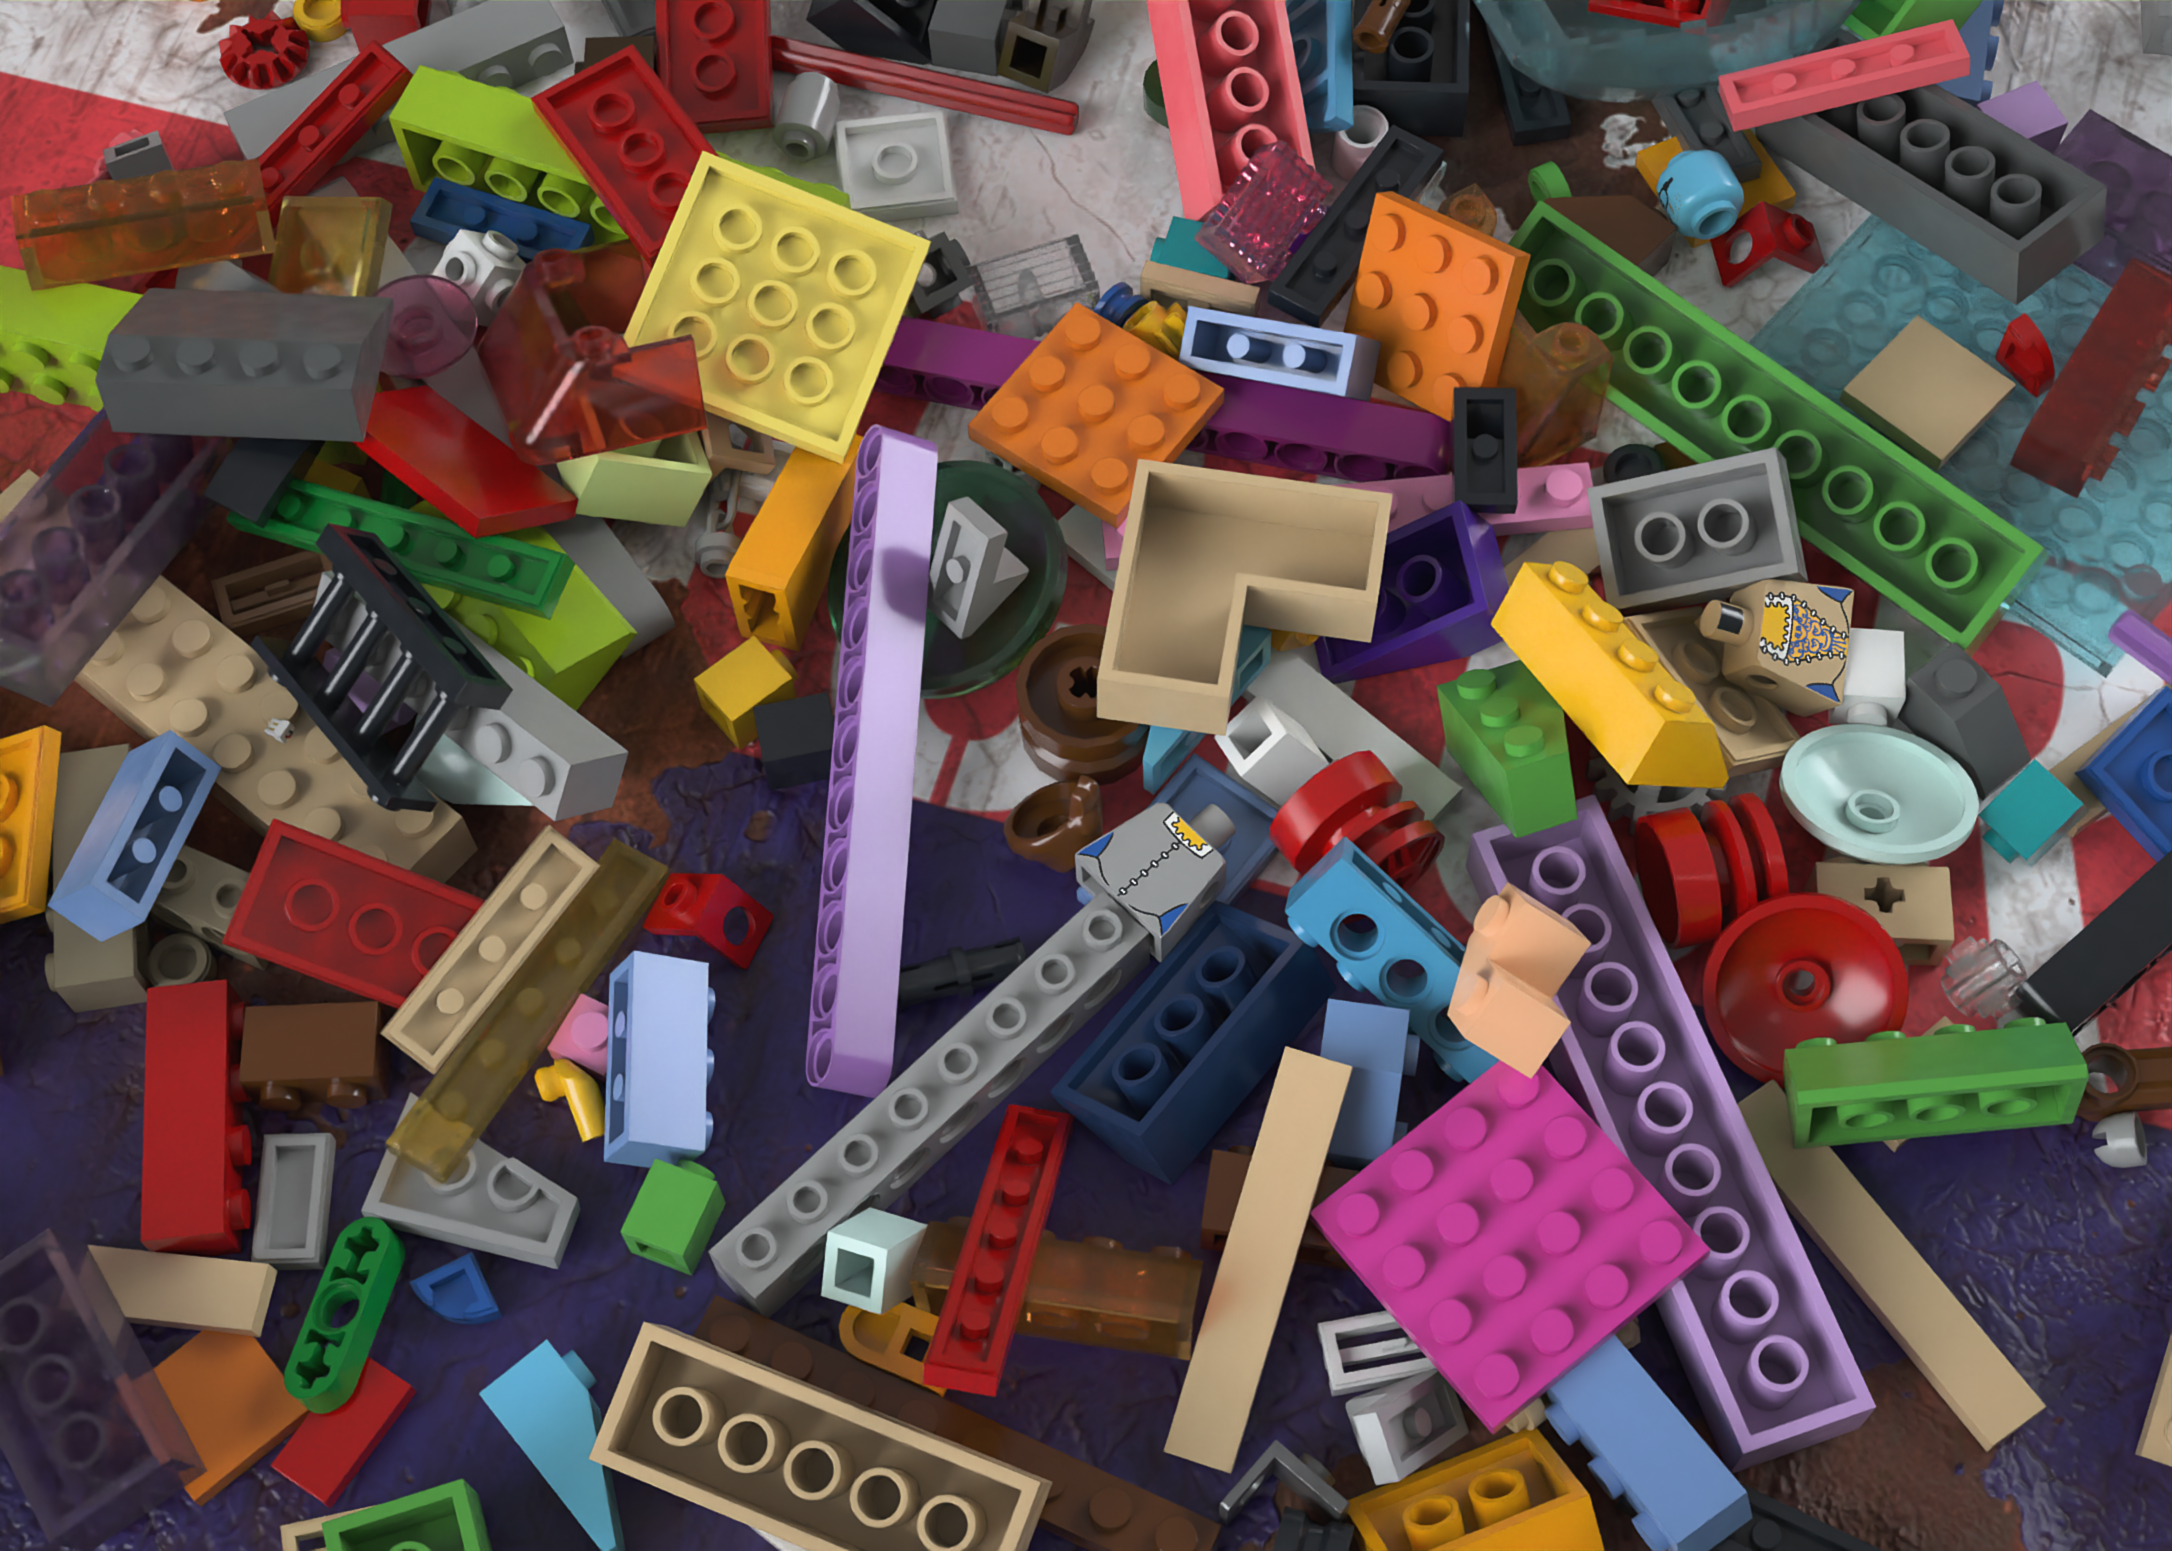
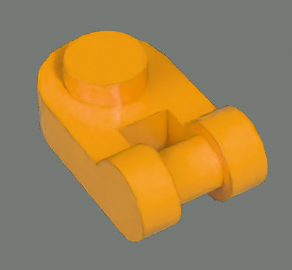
[839,1302,947,1398]

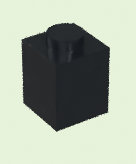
[753,692,835,790]

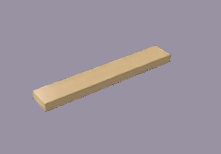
[1164,1046,1353,1474]
[1737,1079,2046,1452]

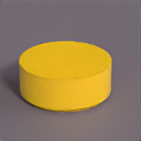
[293,0,349,43]

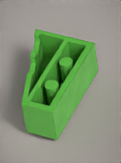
[1436,660,1578,839]

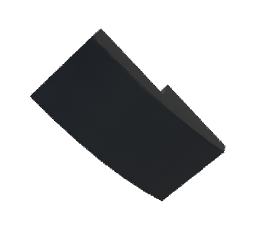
[203,437,325,529]

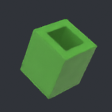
[620,1158,726,1276]

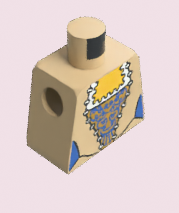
[1700,579,1854,717]

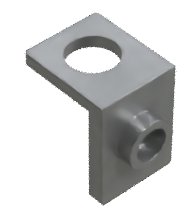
[1219,1439,1350,1526]

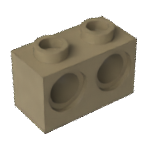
[149,845,270,971]

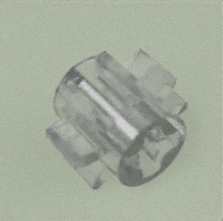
[1941,936,2027,1020]

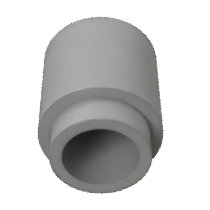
[772,72,841,161]

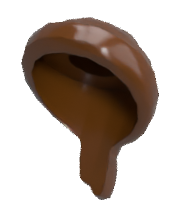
[1003,774,1104,874]

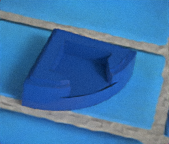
[409,1252,503,1325]

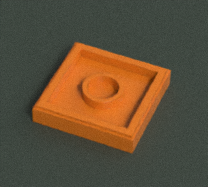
[117,1330,311,1507]

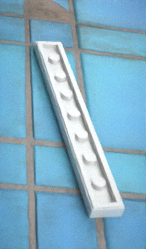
[1049,504,1463,824]

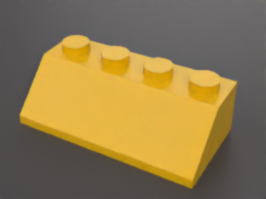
[1490,561,1729,789]

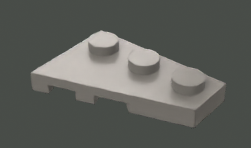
[361,1092,581,1269]

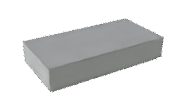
[251,1133,336,1270]

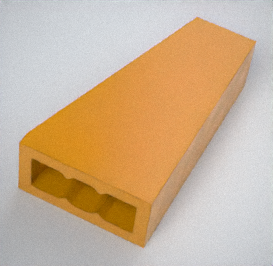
[725,433,863,652]

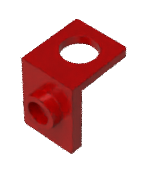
[1710,201,1827,288]
[643,873,774,969]

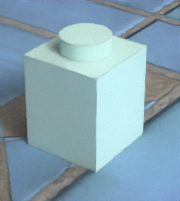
[821,1207,929,1315]

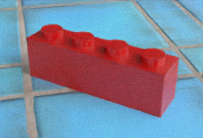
[141,979,253,1257]

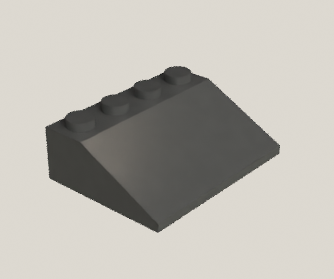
[95,288,395,442]

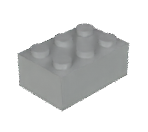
[1587,447,1808,617]

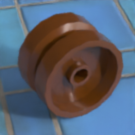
[1016,623,1151,786]

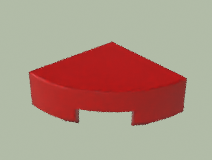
[1994,313,2055,398]

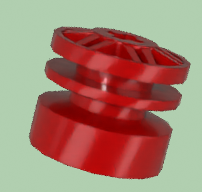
[1269,750,1445,924]
[1634,792,1789,950]

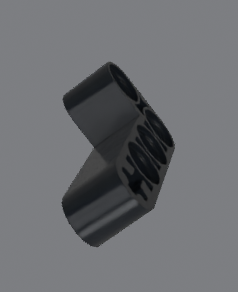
[2007,850,2172,1038]

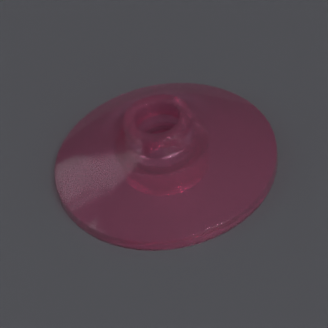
[370,274,478,379]

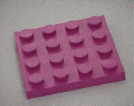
[1310,1060,1711,1435]

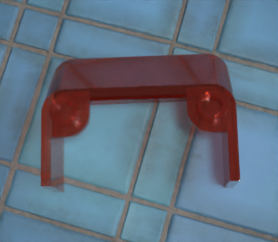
[476,238,708,465]

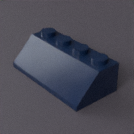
[1050,900,1337,1186]

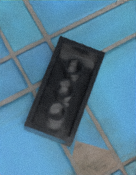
[1352,0,1470,137]

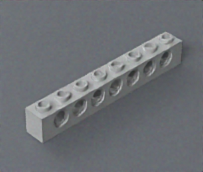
[708,890,1150,1318]

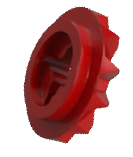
[219,10,310,90]

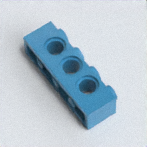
[1285,836,1500,1084]

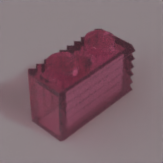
[1194,140,1332,285]

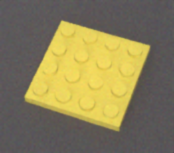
[611,151,931,464]

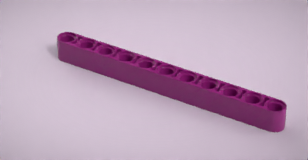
[873,316,1451,483]

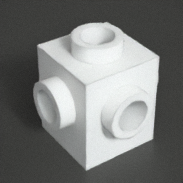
[426,229,533,328]

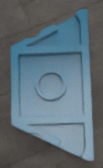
[1285,0,1354,134]

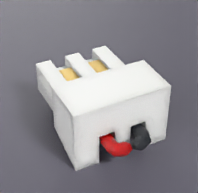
[264,718,295,744]

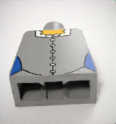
[1075,802,1236,963]

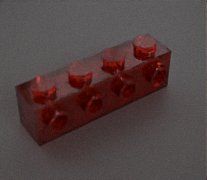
[2009,257,2172,499]

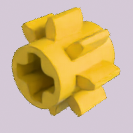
[1123,301,1187,361]

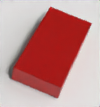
[270,1356,417,1509]

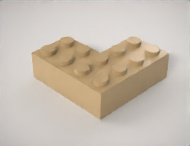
[1097,459,1393,736]

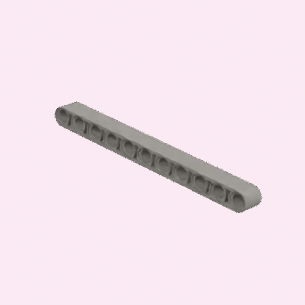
[292,175,676,659]

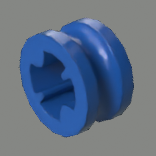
[1093,282,1149,329]

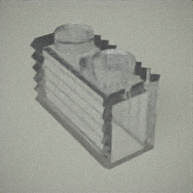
[965,233,1100,340]

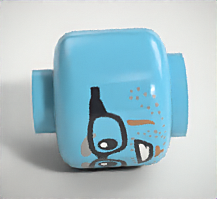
[1656,149,1744,240]

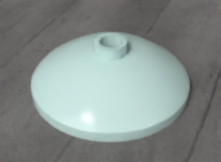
[1779,724,1979,865]

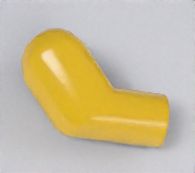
[534,1058,605,1142]

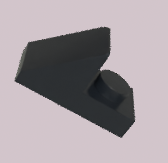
[1448,387,1518,514]

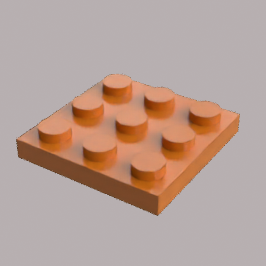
[1343,191,1531,422]
[968,302,1224,529]

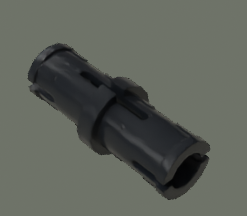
[898,936,1027,1009]

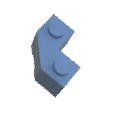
[1320,999,1420,1171]

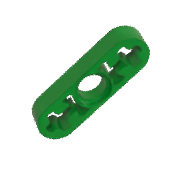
[284,1217,406,1414]

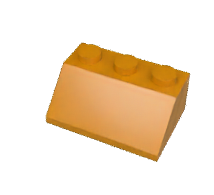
[1347,1428,1605,1551]

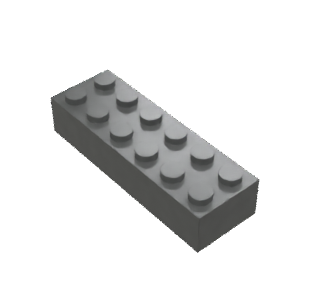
[1755,27,2107,306]

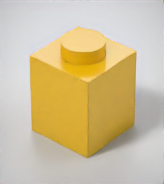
[694,636,798,750]

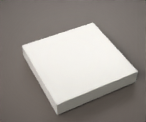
[834,109,959,222]

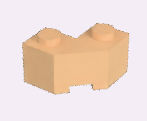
[1447,882,1591,1079]

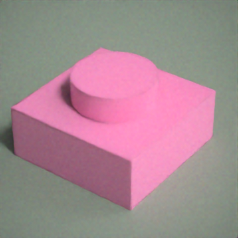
[547,993,609,1084]

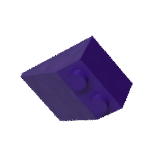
[1314,500,1509,684]

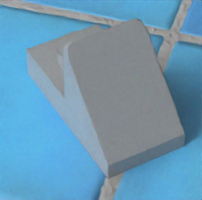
[927,496,1029,639]
[1346,1368,1469,1485]

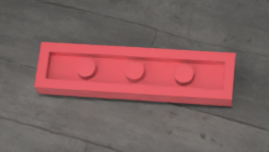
[1718,19,1970,132]

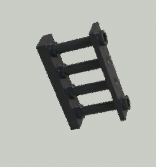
[251,523,513,812]

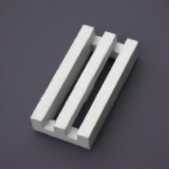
[1317,1310,1436,1397]

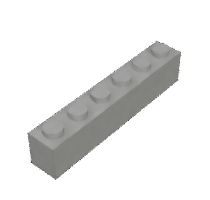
[223,0,574,168]
[313,571,629,821]

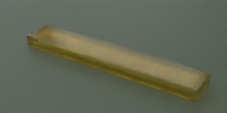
[386,838,670,1184]

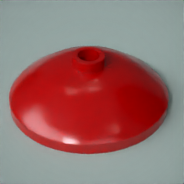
[1702,892,1909,1089]

